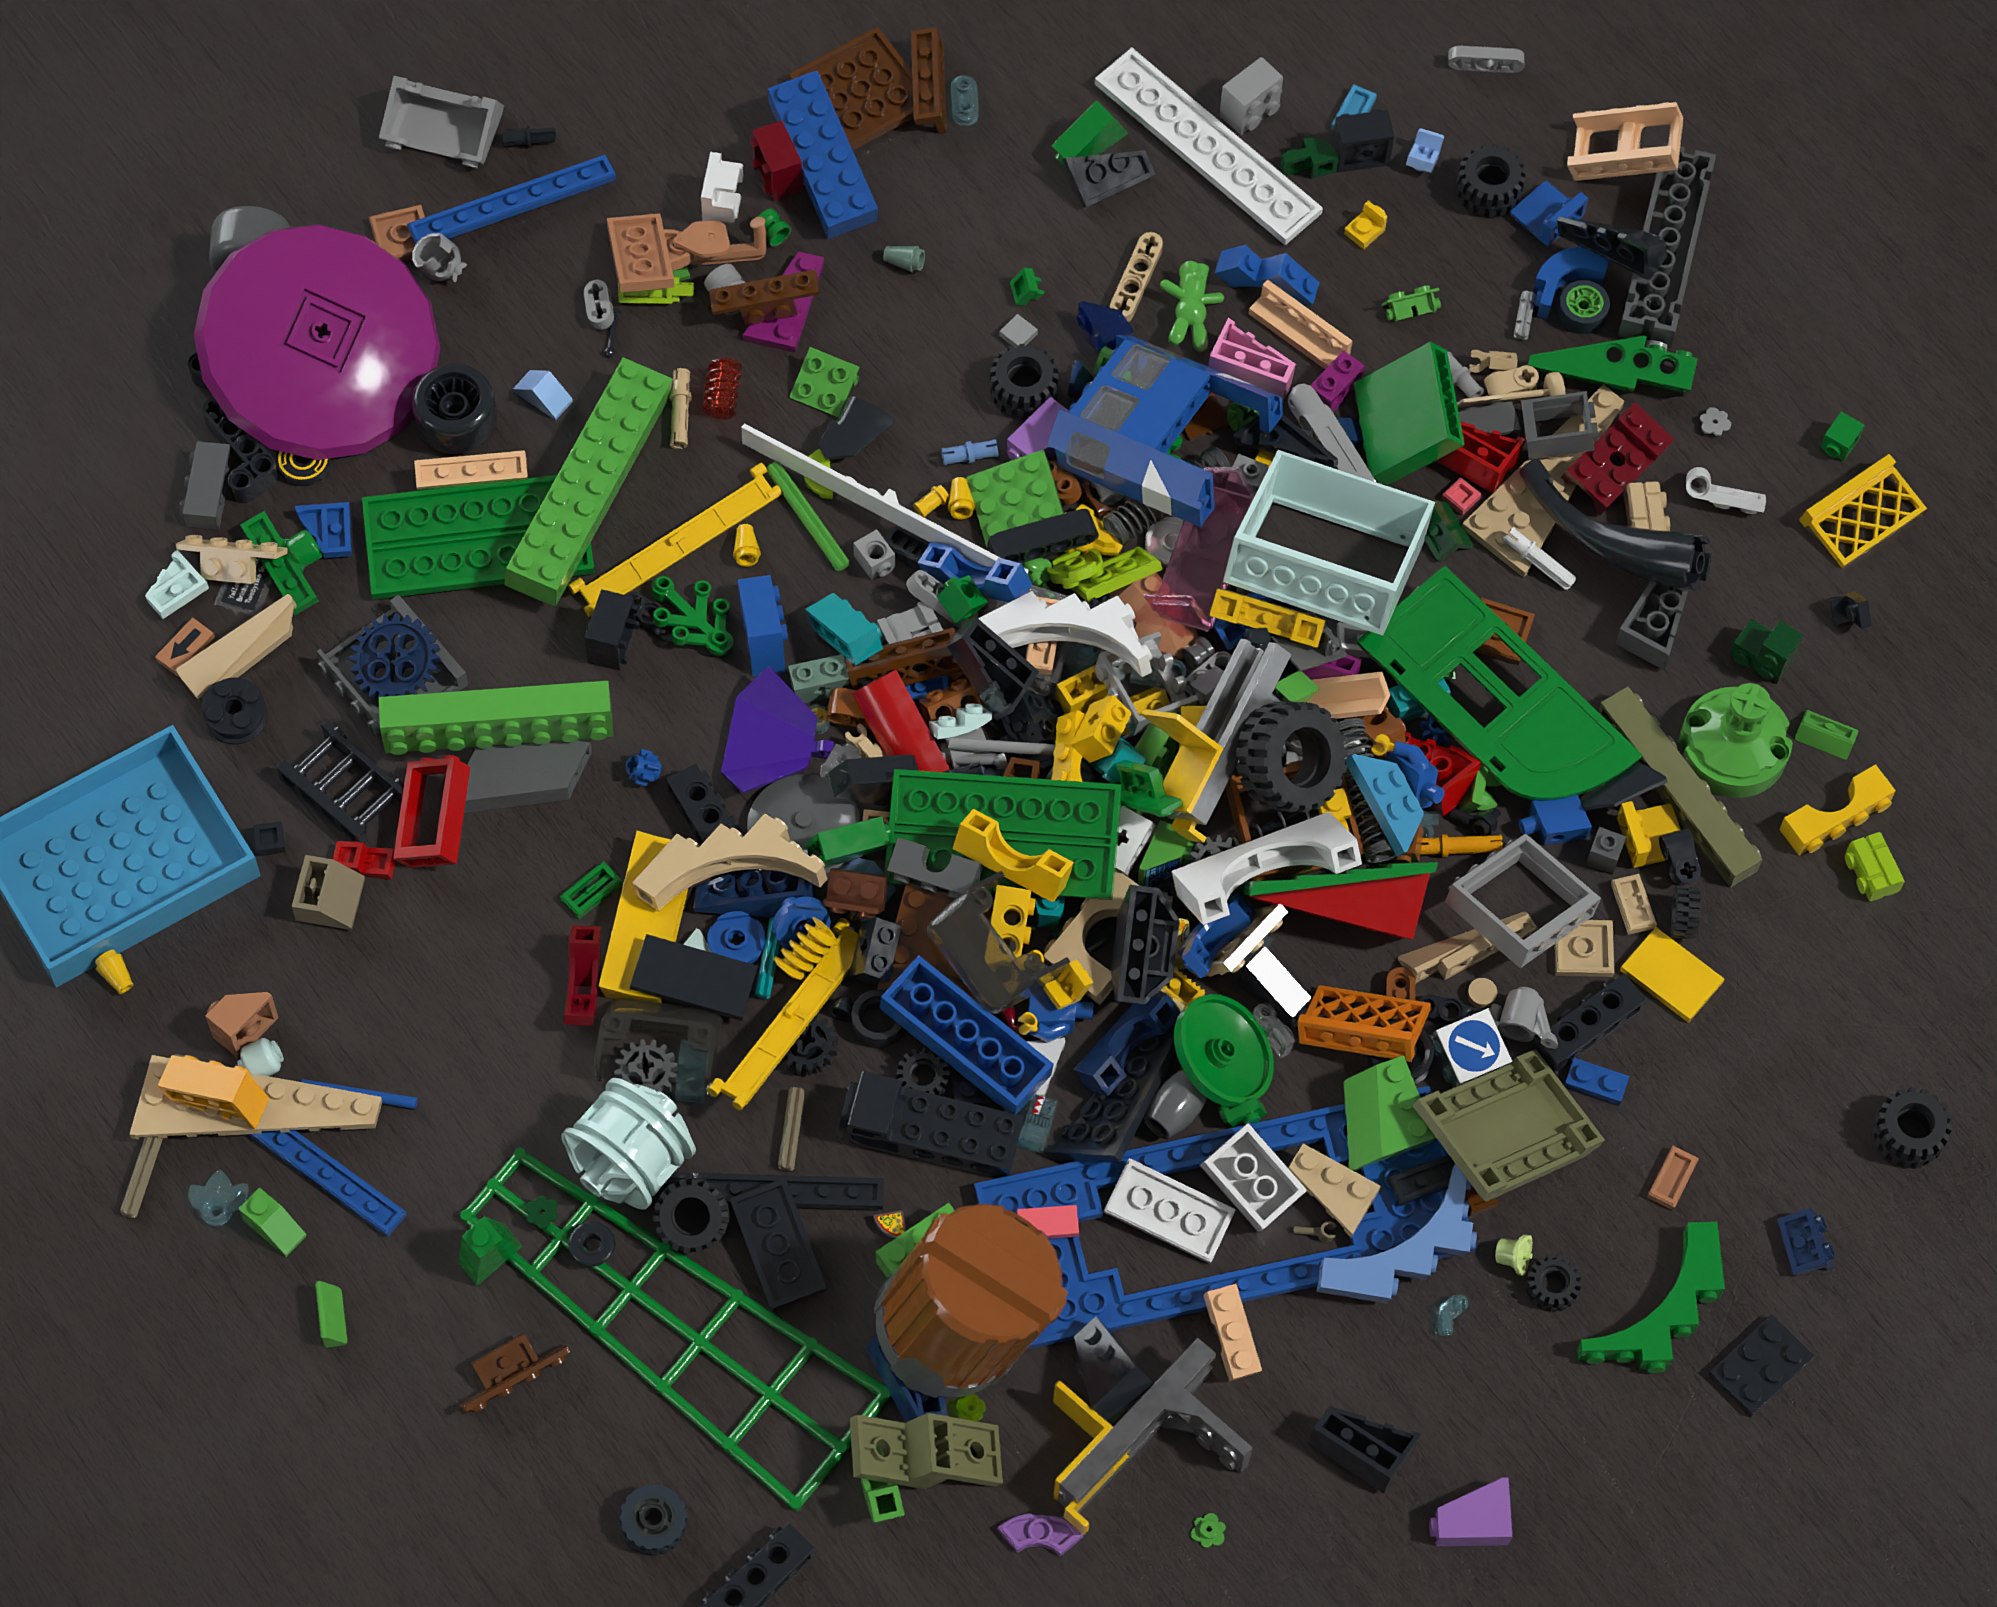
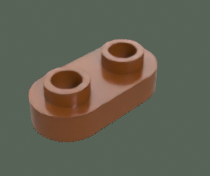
[1048,459,1082,505]
[1385,967,1415,1022]

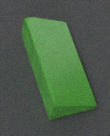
[1795,710,1859,760]
[315,1281,347,1348]

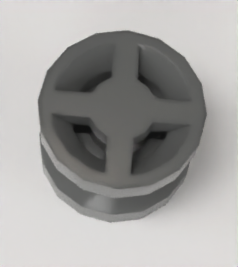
[1182,636,1216,671]

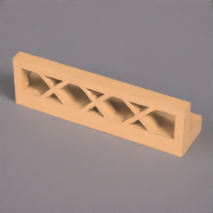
[1249,280,1352,369]
[414,450,528,490]

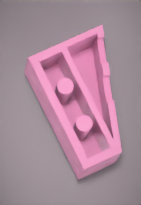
[1208,318,1296,403]

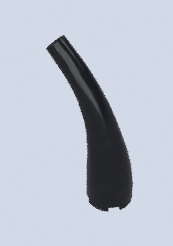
[1519,459,1711,591]

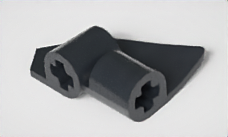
[818,396,895,460]
[1580,762,1668,811]

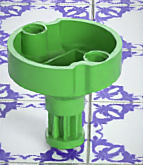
[1679,683,1793,798]

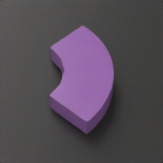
[998,1514,1083,1556]

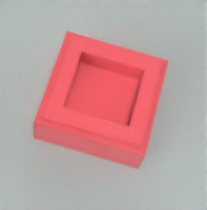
[1442,477,1481,515]

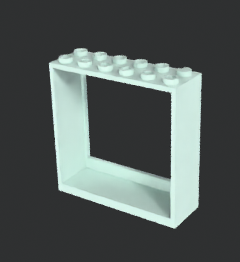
[1223,450,1435,636]

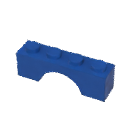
[918,542,1032,603]

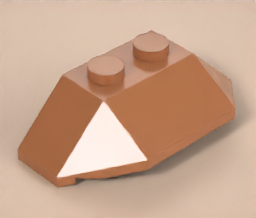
[1109,573,1199,660]

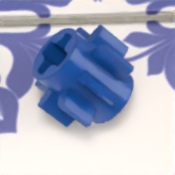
[1420,714,1453,746]
[626,749,661,786]

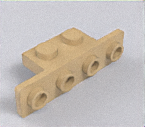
[176,535,287,584]

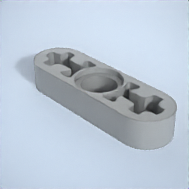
[1448,46,1524,73]
[906,570,979,628]

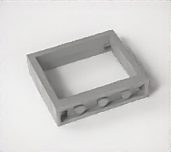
[1445,833,1601,968]

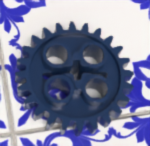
[349,613,442,700]

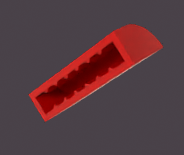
[852,670,950,772]

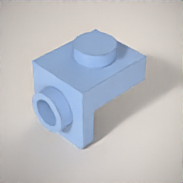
[1406,128,1444,173]

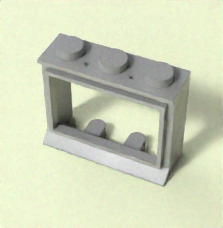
[1095,631,1198,736]

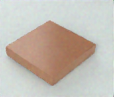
[369,205,425,261]

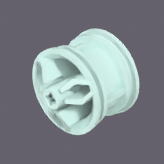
[561,1078,696,1210]

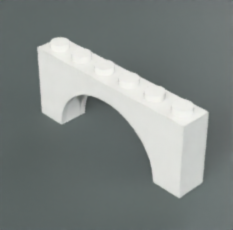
[1172,812,1362,925]

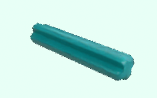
[755,917,780,999]

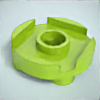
[1047,549,1104,589]

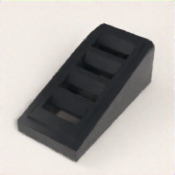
[884,525,930,571]

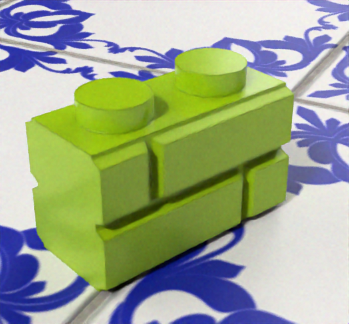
[1845,832,1905,901]

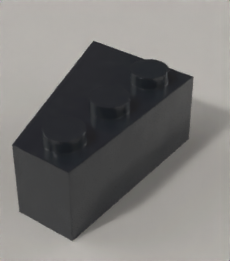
[947,617,1039,721]

